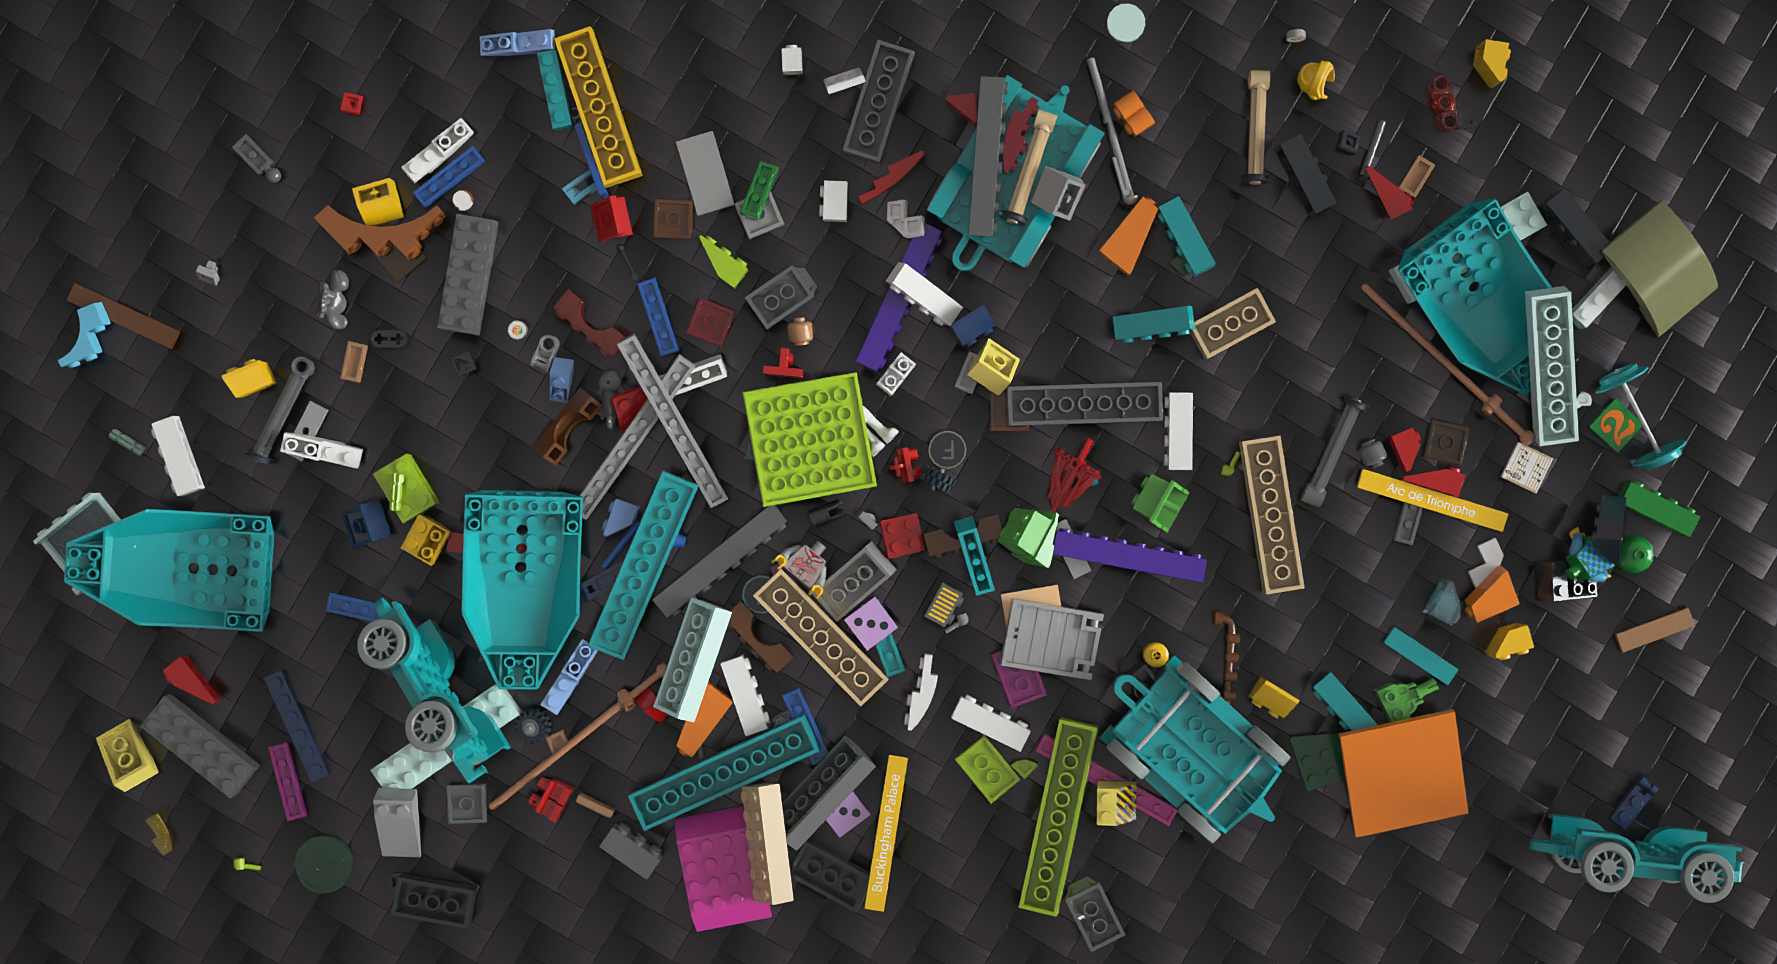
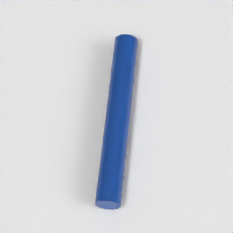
[601,520,640,570]

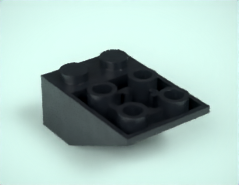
[1535,560,1597,601]

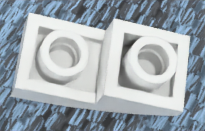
[876,353,916,396]

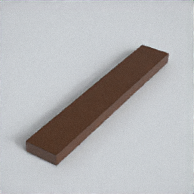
[67,283,180,349]

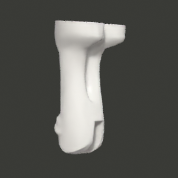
[863,406,899,457]

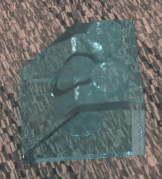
[1423,579,1461,626]

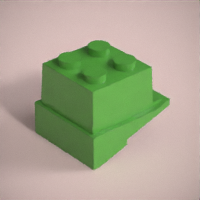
[1132,474,1190,533]
[998,508,1059,568]

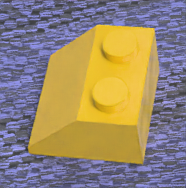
[1249,677,1300,718]

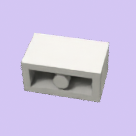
[819,181,848,222]

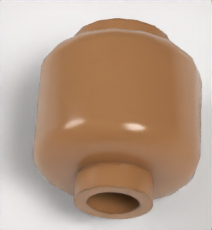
[787,317,813,346]

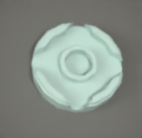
[1107,4,1145,43]

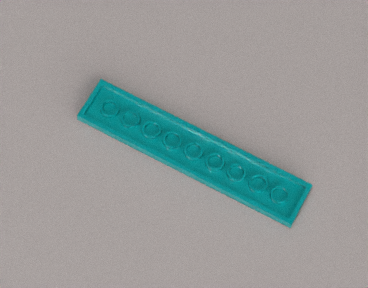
[588,470,698,660]

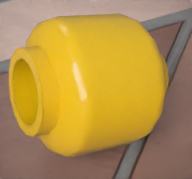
[1143,642,1169,668]

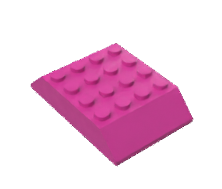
[675,805,772,932]

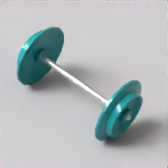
[1595,363,1687,470]

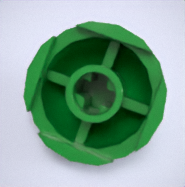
[1618,535,1654,573]

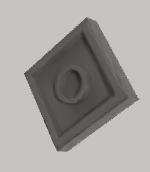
[447,784,487,824]

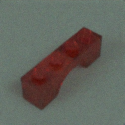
[554,290,626,358]

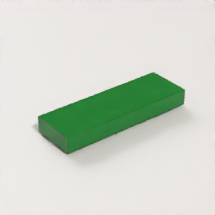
[740,161,779,220]

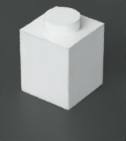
[782,45,803,75]

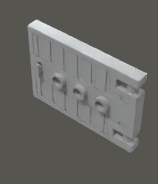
[1000,598,1104,680]

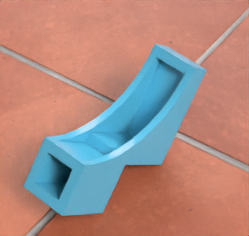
[58,302,111,369]

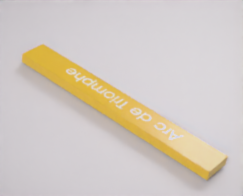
[1356,469,1508,532]

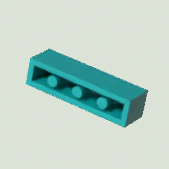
[537,49,575,132]
[1157,196,1216,277]
[1113,306,1195,343]
[954,516,995,596]
[1312,672,1378,731]

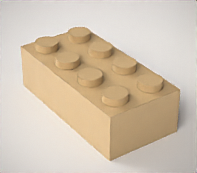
[1189,288,1276,360]

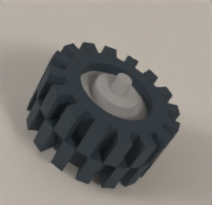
[920,465,957,494]
[513,708,551,745]

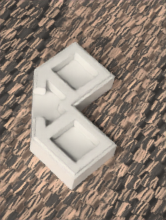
[887,200,925,238]
[1467,538,1504,589]

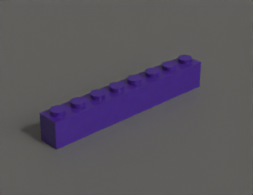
[856,223,943,372]
[1052,528,1207,583]

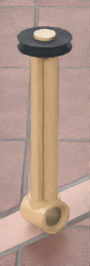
[1241,70,1270,185]
[999,110,1058,225]

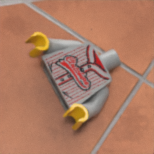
[771,541,827,599]

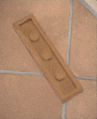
[1614,608,1695,652]

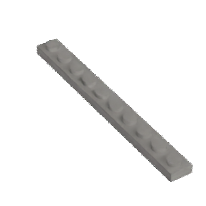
[617,334,728,508]
[579,354,695,520]

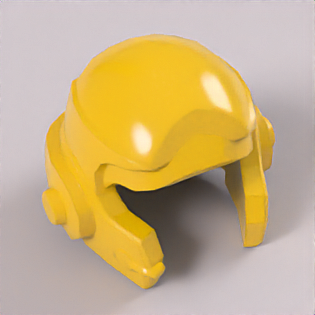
[1297,61,1335,100]

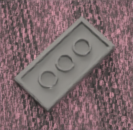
[676,131,735,216]

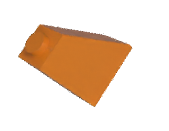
[1464,565,1519,623]

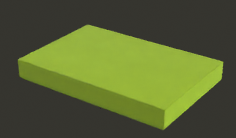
[955,735,1021,804]

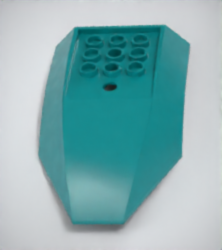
[1398,198,1552,395]
[462,490,583,689]
[64,509,274,632]

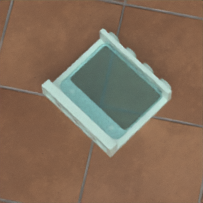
[33,492,136,595]

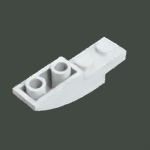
[402,118,474,184]
[280,432,363,469]
[904,653,938,730]

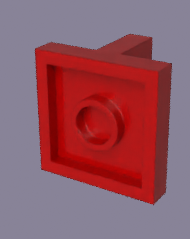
[590,195,633,242]
[763,348,804,379]

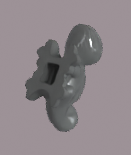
[316,270,349,330]
[595,370,627,430]

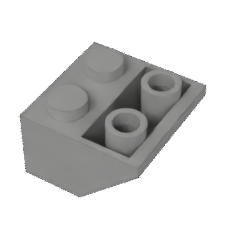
[1030,166,1085,221]

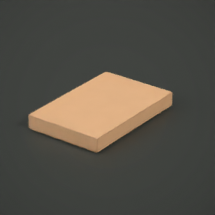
[1001,585,1061,627]

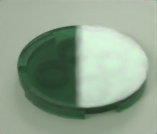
[295,835,353,893]

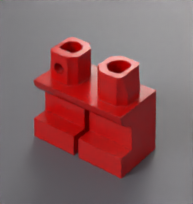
[528,777,574,823]

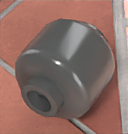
[1358,439,1387,468]

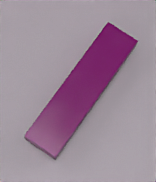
[268,742,307,821]

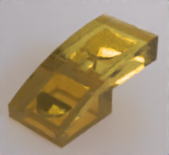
[146,813,172,856]

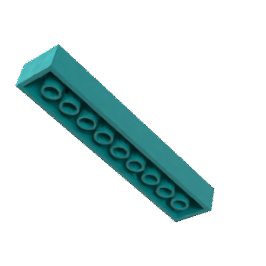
[628,714,820,831]

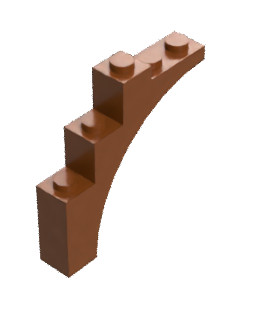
[314,205,446,260]

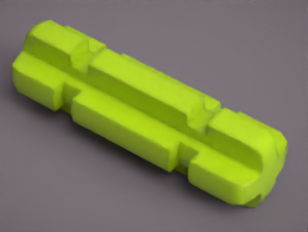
[389,473,403,511]

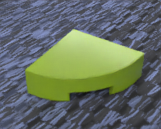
[1011,759,1038,779]

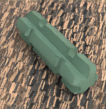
[109,429,146,456]

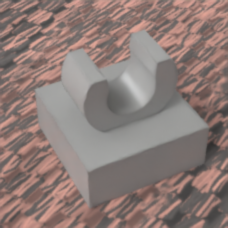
[196,261,220,286]

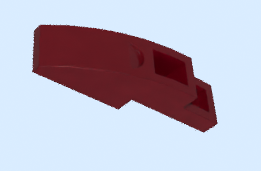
[1002,97,1039,175]

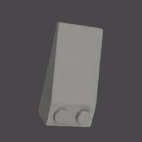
[812,541,897,622]
[373,788,421,857]

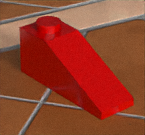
[1365,165,1414,220]
[1399,467,1465,497]
[162,655,221,704]

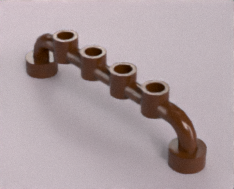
[1212,610,1240,705]

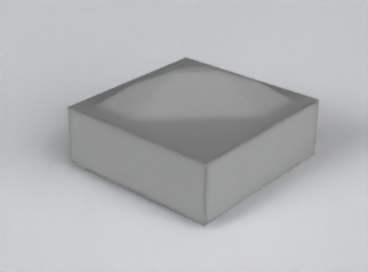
[859,512,878,530]

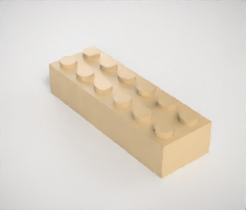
[741,783,793,905]

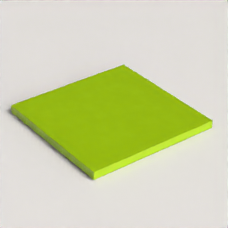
[742,372,877,507]

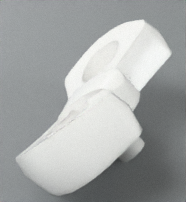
[1576,392,1592,408]

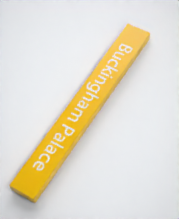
[864,755,908,912]

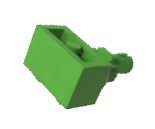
[1373,678,1439,723]

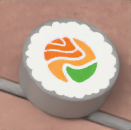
[1286,29,1306,42]
[508,320,528,340]

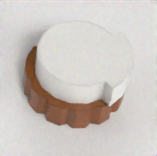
[452,190,474,211]

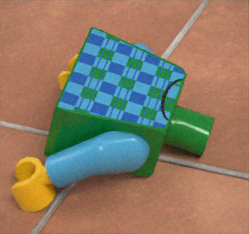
[1566,527,1615,582]

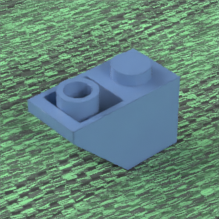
[550,357,574,403]
[602,498,640,536]

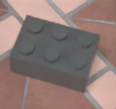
[599,822,664,880]

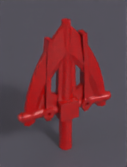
[1047,437,1101,511]

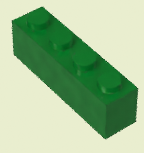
[1618,480,1700,537]

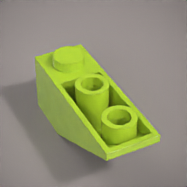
[699,235,749,289]

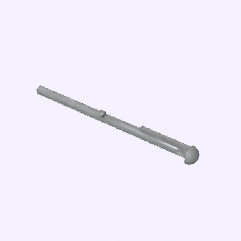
[1087,58,1138,205]

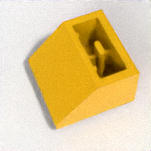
[1473,39,1511,88]
[352,178,405,226]
[222,359,277,398]
[401,514,451,566]
[1486,623,1534,660]

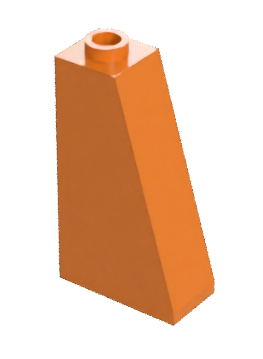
[1098,197,1158,276]
[677,681,734,757]

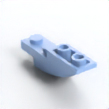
[480,29,555,56]
[540,639,598,715]

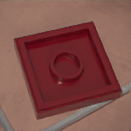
[686,297,736,347]

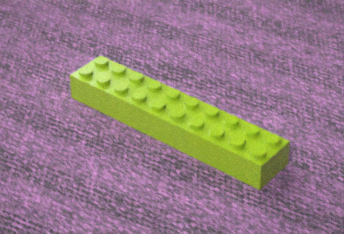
[1019,717,1099,917]

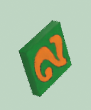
[1588,399,1642,453]

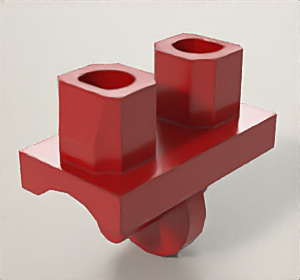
[889,447,922,483]

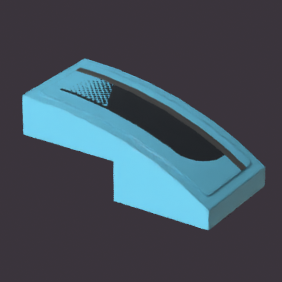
[562,170,597,205]

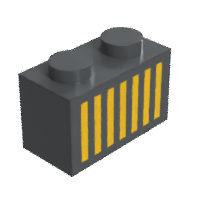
[924,582,964,627]

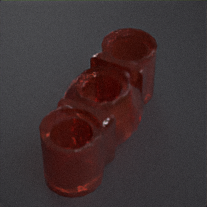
[1429,75,1459,132]

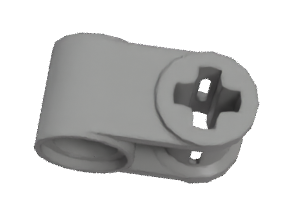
[530,335,560,373]

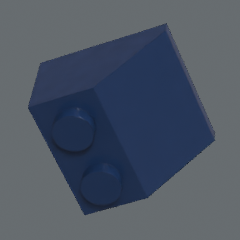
[950,304,995,347]
[341,500,391,549]

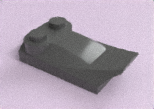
[745,265,817,330]
[1065,876,1125,952]

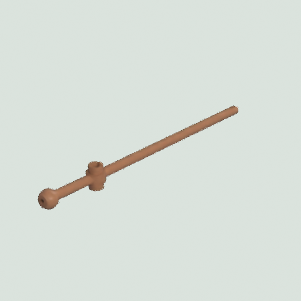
[1361,284,1535,445]
[489,663,668,810]

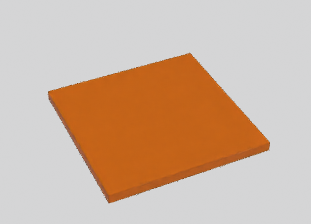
[1339,709,1468,838]

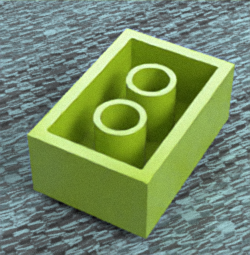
[373,454,440,523]

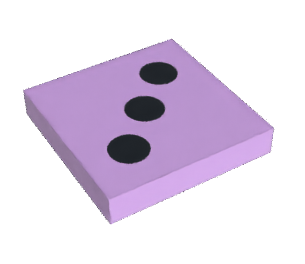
[844,597,898,651]
[826,791,870,838]

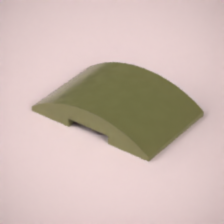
[1601,200,1718,337]

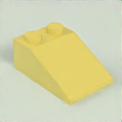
[96,719,159,792]

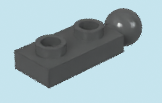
[232,134,281,183]

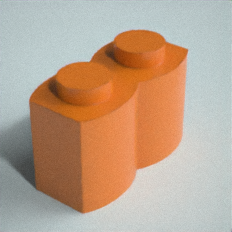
[1113,90,1155,137]

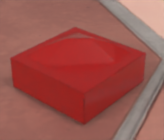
[340,92,363,116]

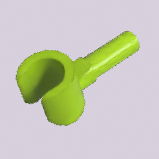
[1221,452,1240,476]
[233,858,261,870]

